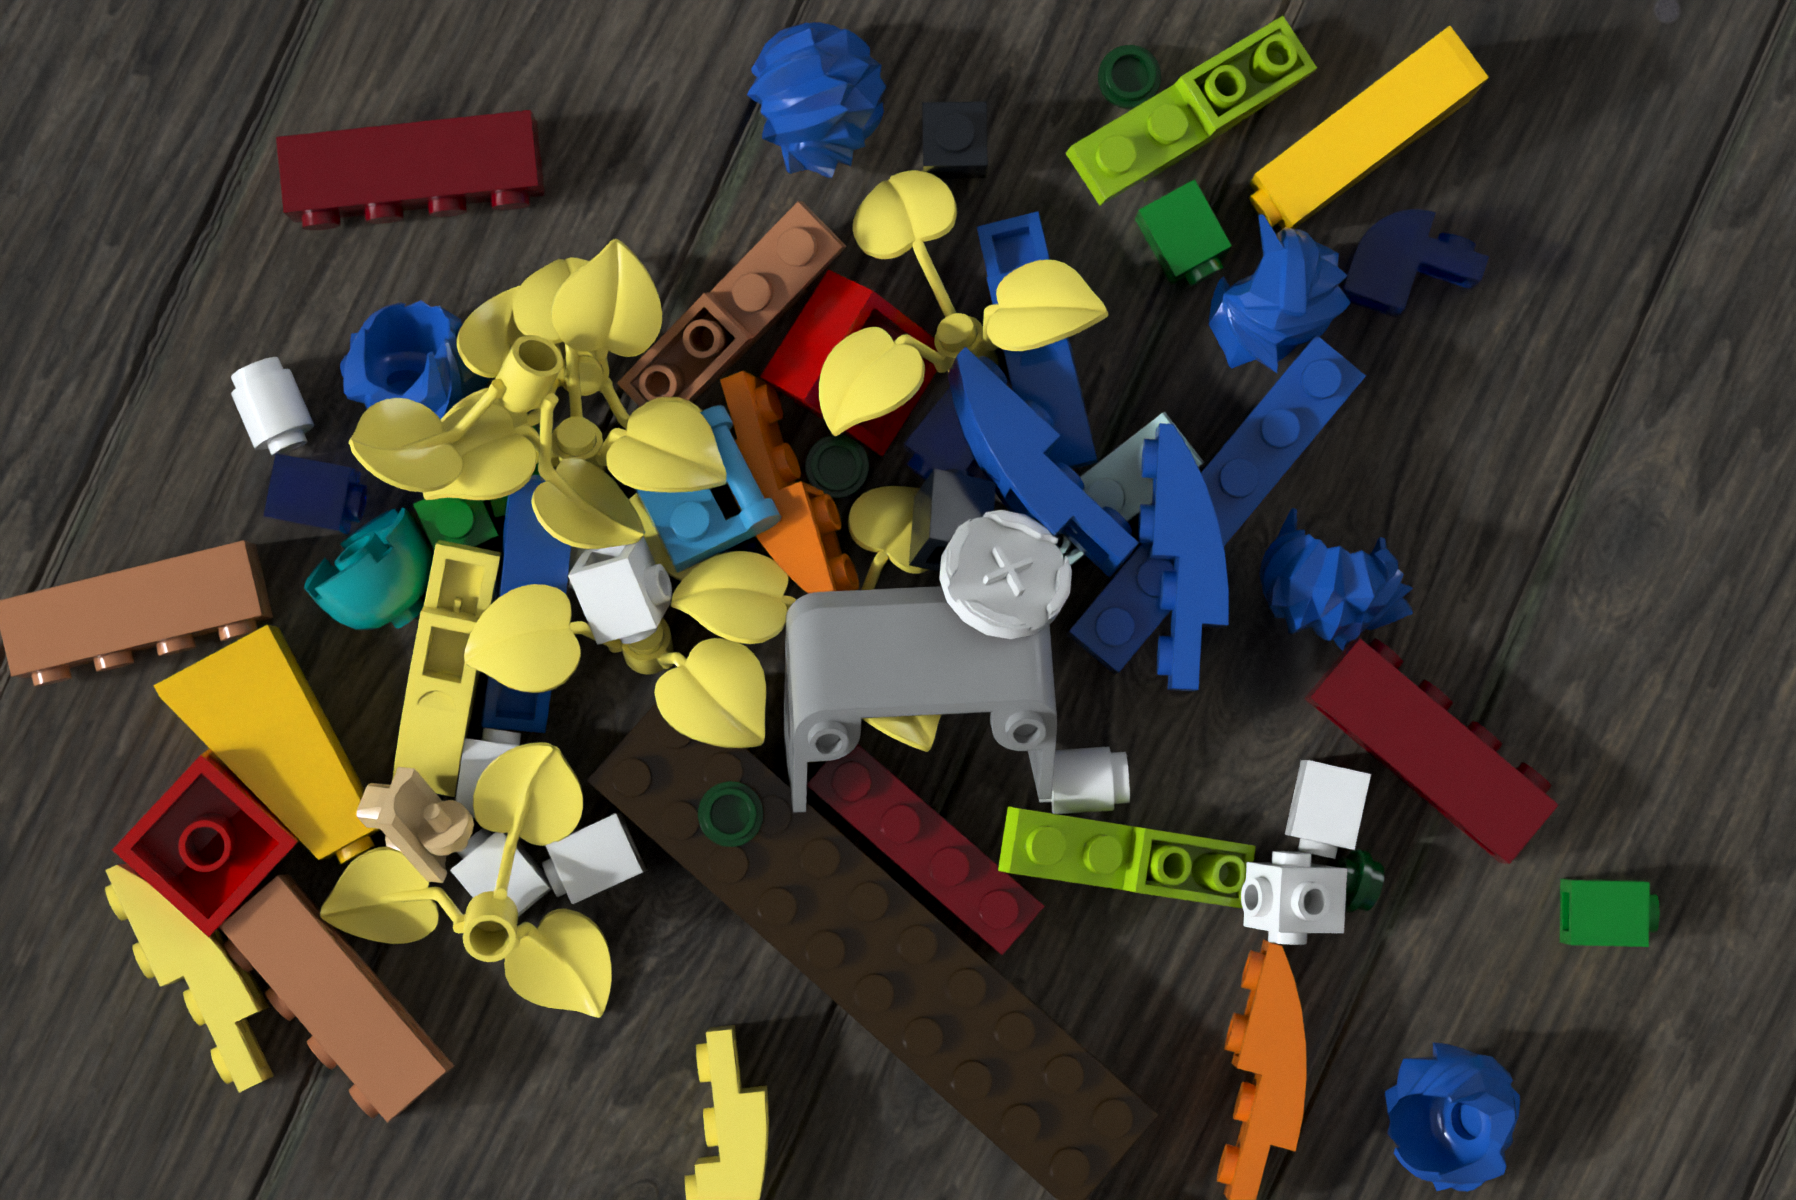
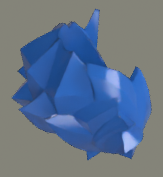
[747,22,886,178]
[1209,214,1351,373]
[340,300,489,419]
[1259,508,1413,651]
[1385,1042,1520,1192]

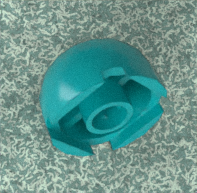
[304,508,433,630]

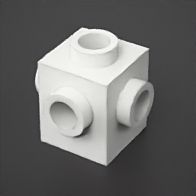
[1241,851,1347,945]

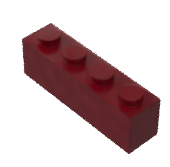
[276,110,545,230]
[1304,638,1559,864]
[807,744,1045,955]

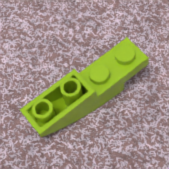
[1066,16,1317,206]
[998,807,1256,909]

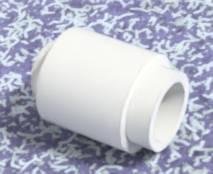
[231,357,314,457]
[1039,746,1130,814]

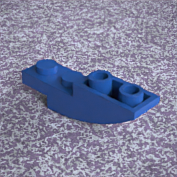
[977,211,1098,469]
[948,347,1139,578]
[1138,423,1229,691]
[481,475,571,733]

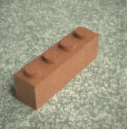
[0,540,273,687]
[219,874,454,1123]

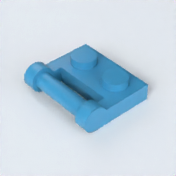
[635,405,781,573]

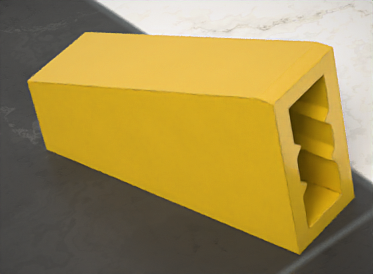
[1249,26,1489,229]
[153,625,381,864]

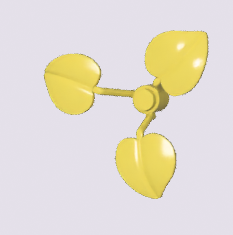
[819,170,1108,436]
[440,239,702,464]
[422,257,727,500]
[348,285,645,549]
[671,486,942,752]
[464,493,766,748]
[320,742,612,1018]

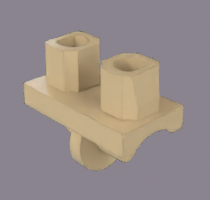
[357,767,474,883]

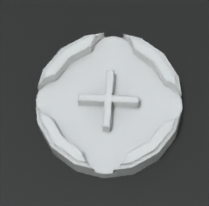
[939,510,1072,639]

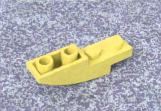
[392,539,502,797]
[105,864,274,1093]
[685,1025,769,1200]

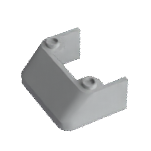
[784,586,1057,812]

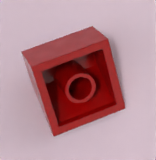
[760,269,938,457]
[112,748,298,937]

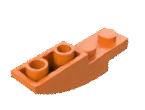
[720,371,859,594]
[1217,940,1307,1200]

